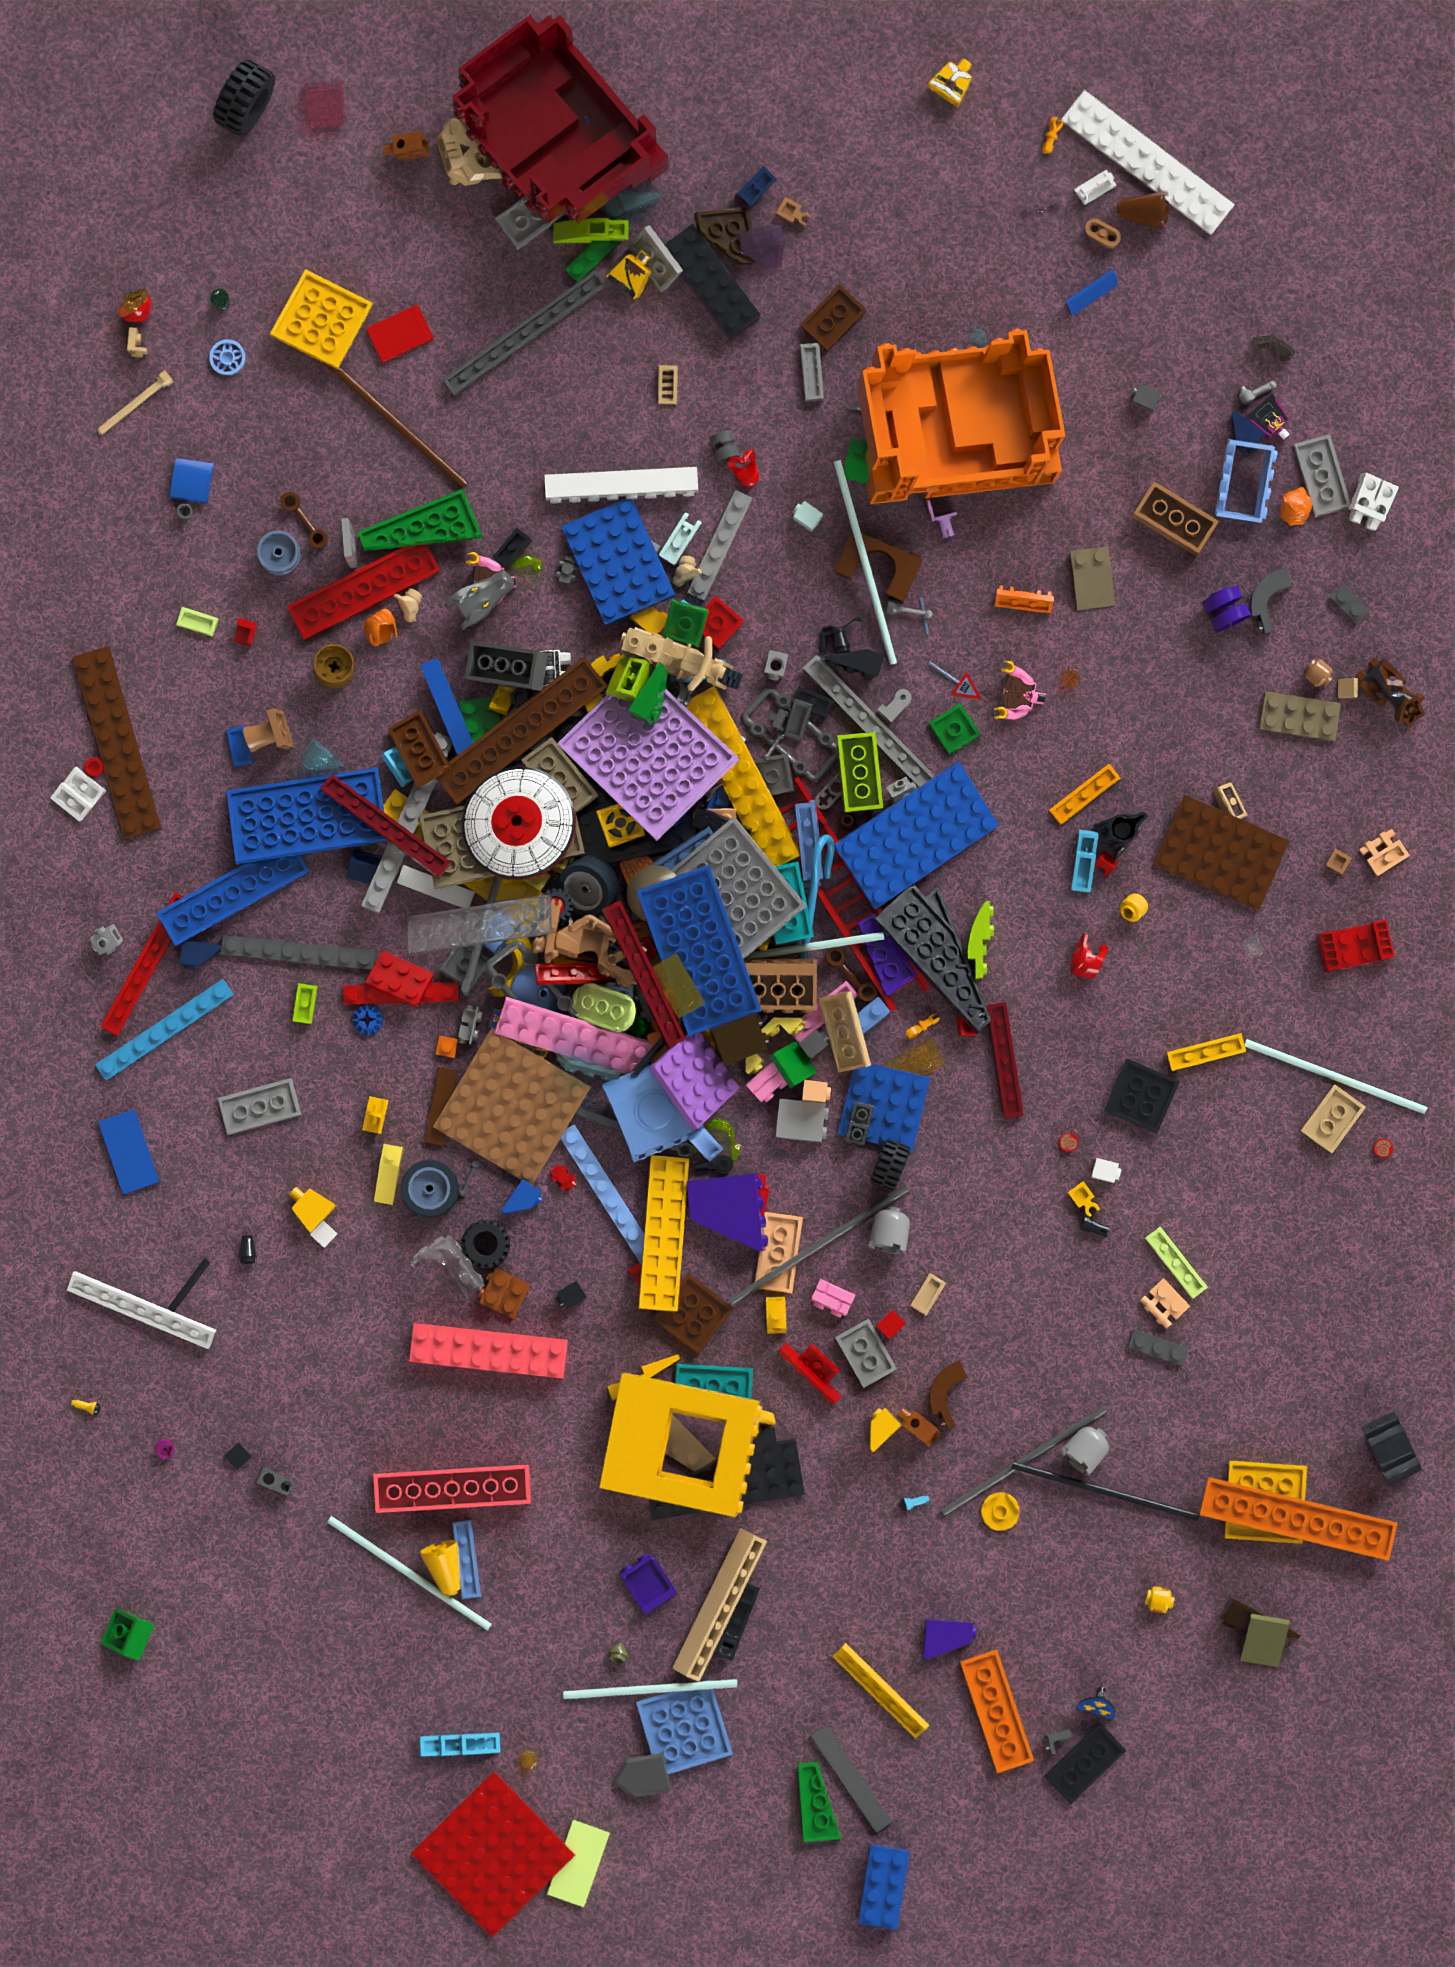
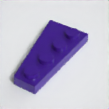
[857,913,918,997]

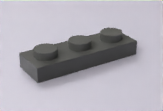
[1128,1329,1189,1366]

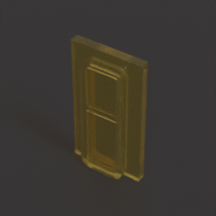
[652,953,705,1019]
[881,1037,946,1076]

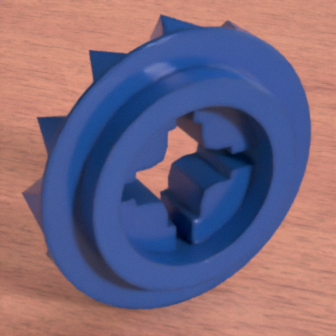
[352,1005,383,1035]

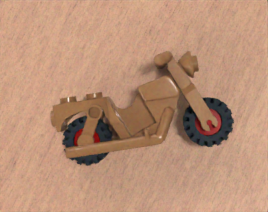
[531,888,647,989]

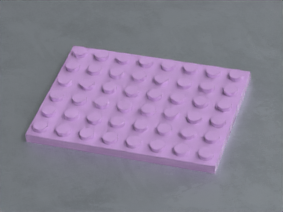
[557,689,740,841]

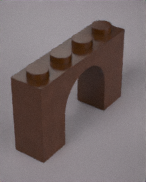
[834,529,922,604]

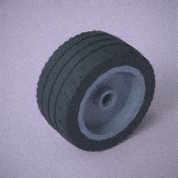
[401,1160,459,1218]

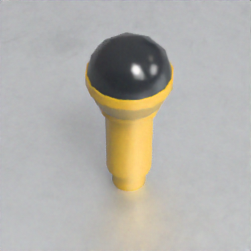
[71,1400,101,1415]

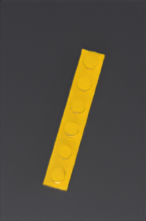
[832,1643,929,1739]

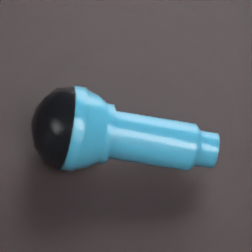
[900,1496,929,1511]

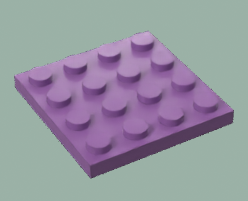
[650,1032,740,1130]

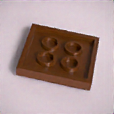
[653,1273,734,1354]

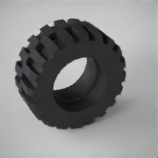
[213,60,276,136]

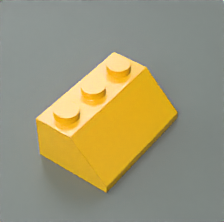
[869,1408,901,1452]

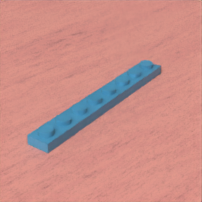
[95,979,234,1081]

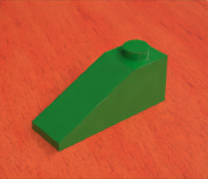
[628,662,668,727]

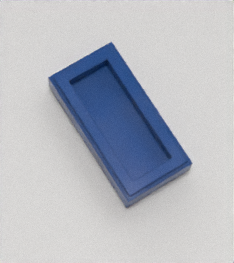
[226,726,253,767]

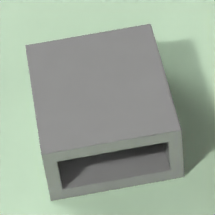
[776,1099,829,1143]

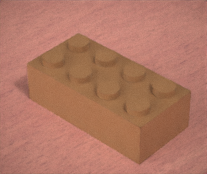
[1132,481,1219,557]

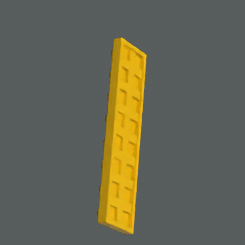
[638,1155,689,1312]

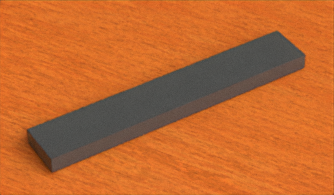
[811,1724,893,1833]

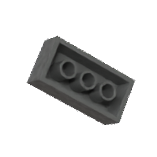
[465,641,548,691]

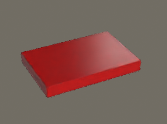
[366,304,434,363]

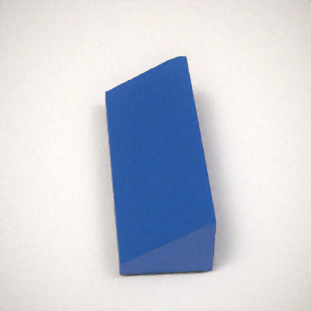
[1065,270,1119,316]

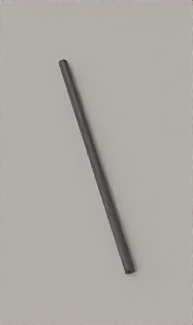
[728,1185,909,1305]

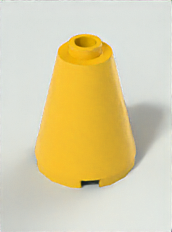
[420,1540,460,1596]

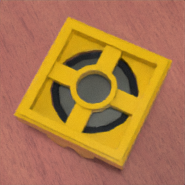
[596,804,645,848]

